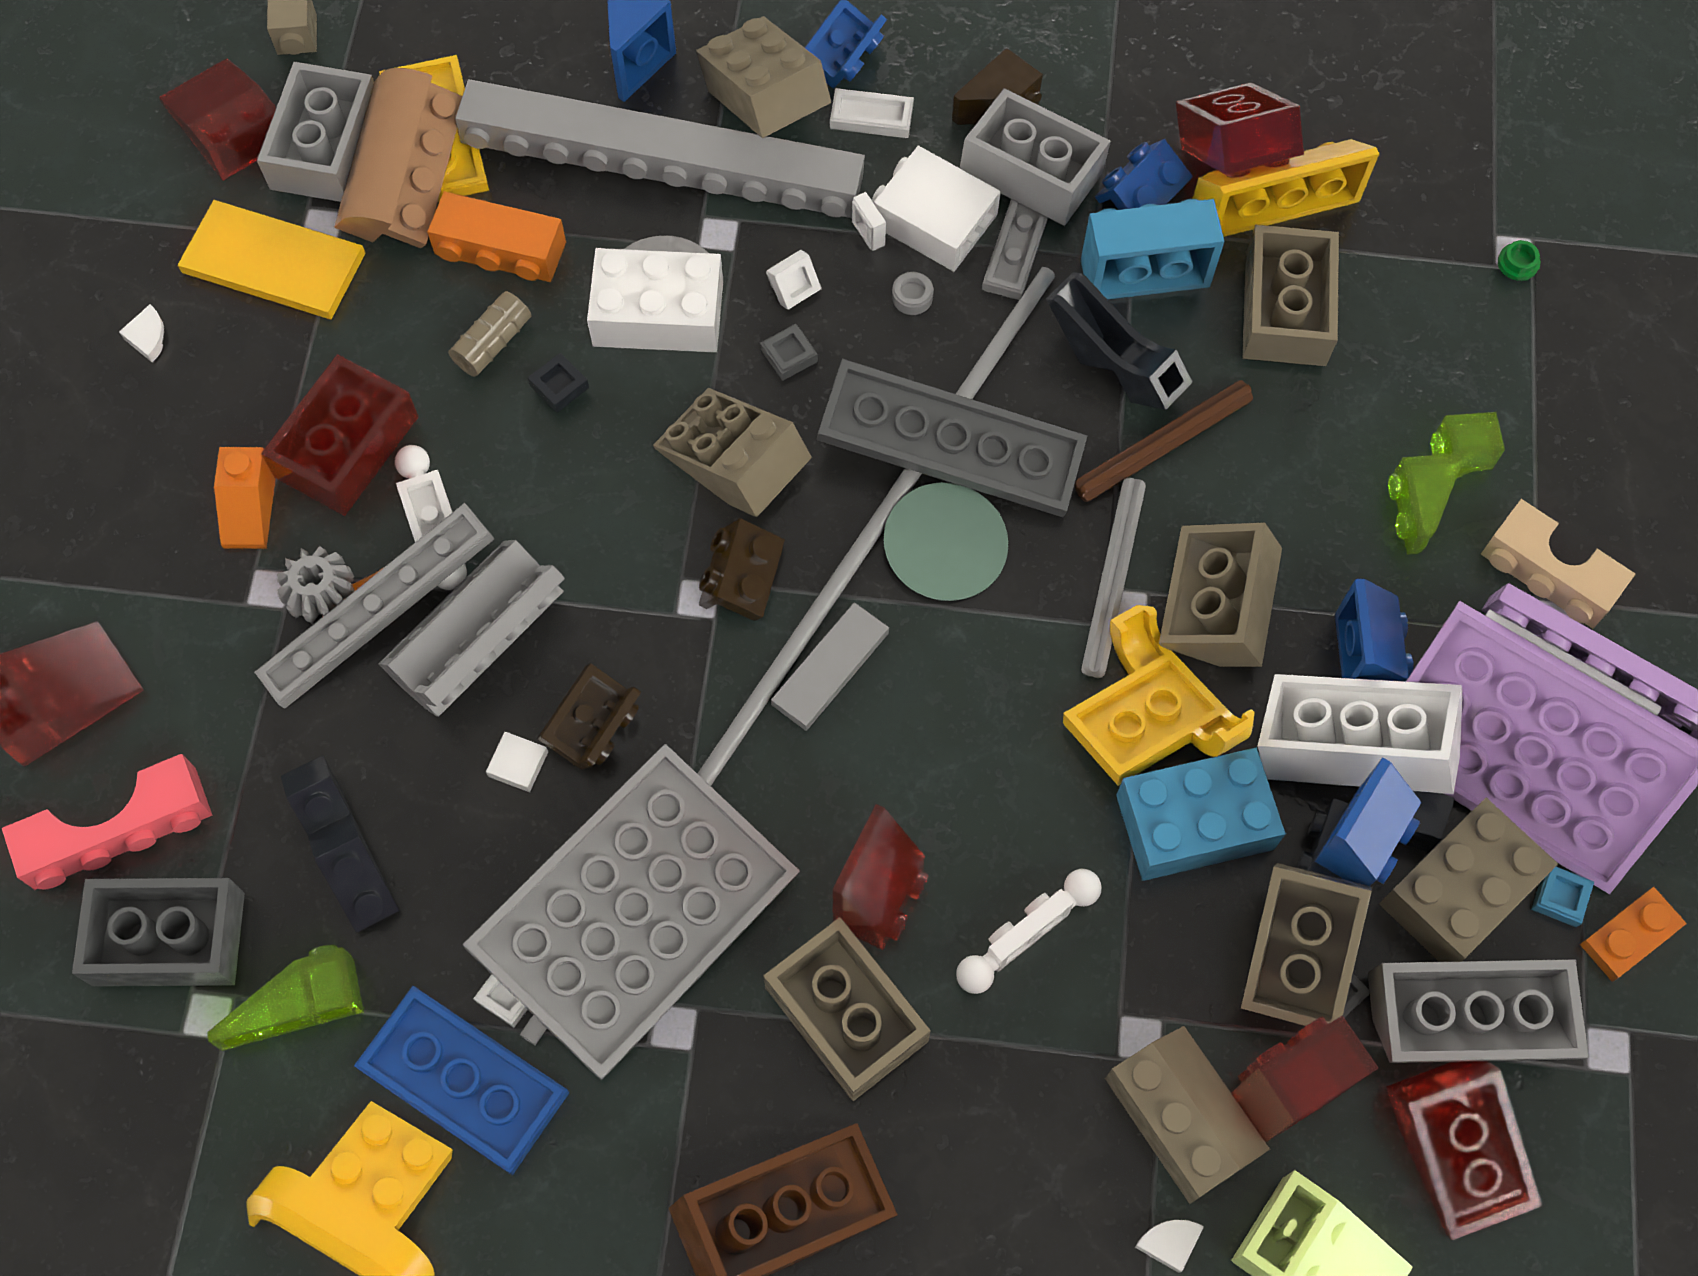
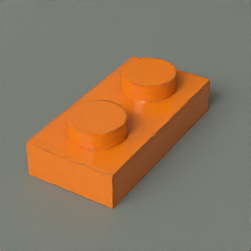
[1579,887,1687,982]

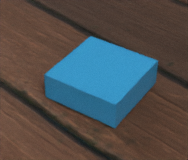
[1531,867,1594,927]

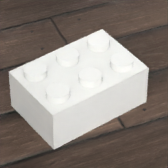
[587,248,723,352]

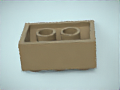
[1159,523,1282,667]
[1105,1026,1270,1204]

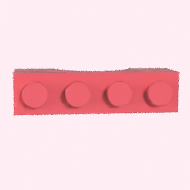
[2,754,213,890]

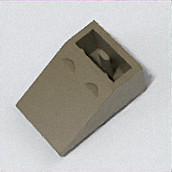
[653,388,812,517]

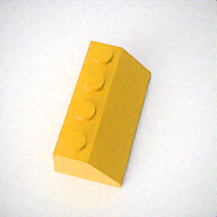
[1193,139,1379,237]

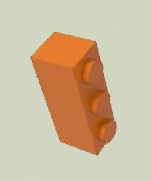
[427,192,566,282]

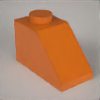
[214,447,277,549]

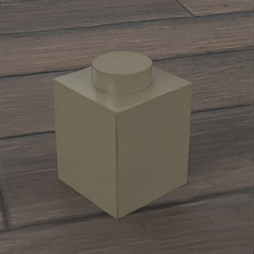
[267,0,317,55]

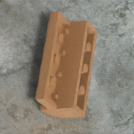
[334,68,462,248]

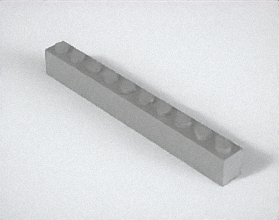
[455,79,865,218]

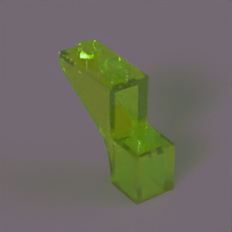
[1388,412,1505,554]

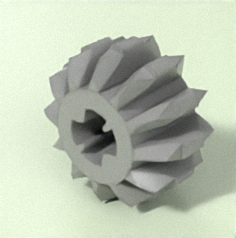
[277,546,354,624]

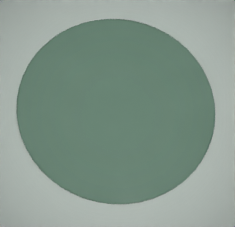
[884,483,1008,601]

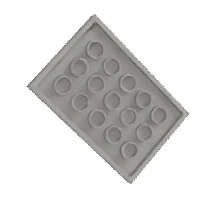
[463,744,800,1081]

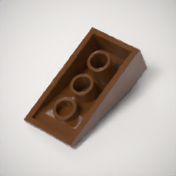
[669,1123,898,1276]

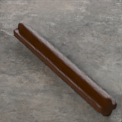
[1074,380,1253,502]

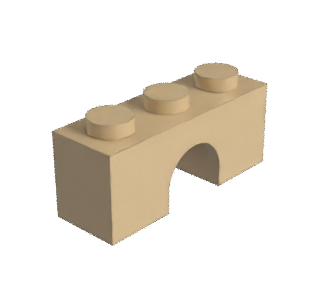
[1481,499,1635,629]

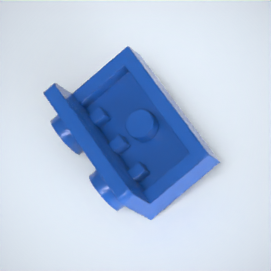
[804,0,887,89]
[1095,139,1193,210]

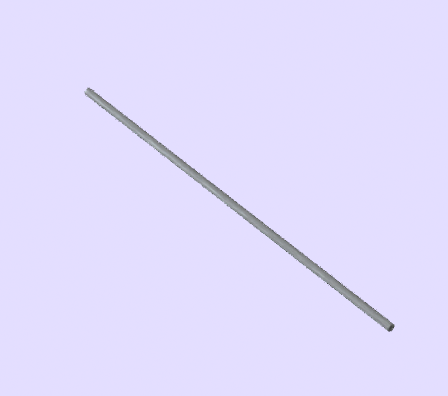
[520,267,1055,1046]

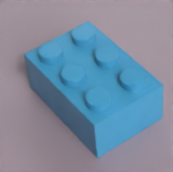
[1081,199,1225,300]
[1116,747,1285,881]

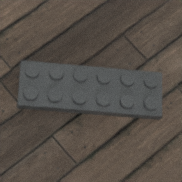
[816,359,1087,517]

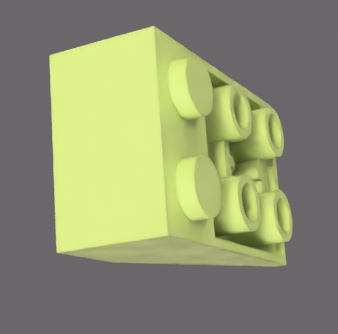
[1231,1170,1413,1276]

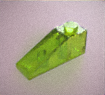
[207,945,364,1051]

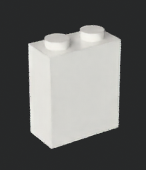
[872,146,1001,272]

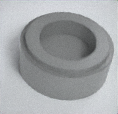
[892,272,934,315]

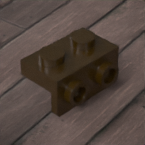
[699,518,785,621]
[537,663,641,770]

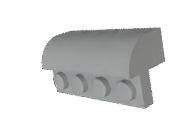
[379,540,565,717]

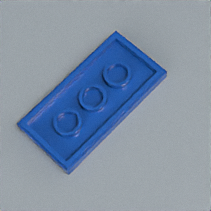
[354,986,570,1176]

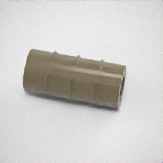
[448,291,532,377]

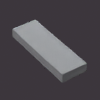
[982,199,1048,300]
[771,602,889,731]

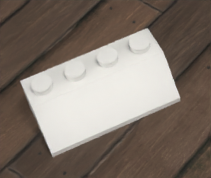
[1258,674,1463,794]

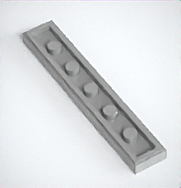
[254,503,494,708]

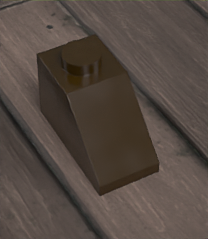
[952,48,1043,125]

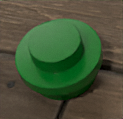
[1498,240,1541,281]

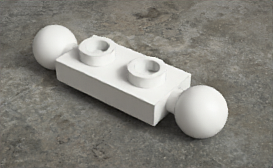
[395,445,467,590]
[956,869,1101,994]

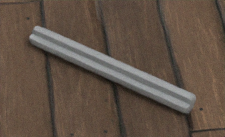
[1081,478,1146,678]

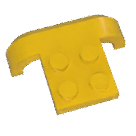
[1063,605,1254,785]
[247,1101,453,1276]

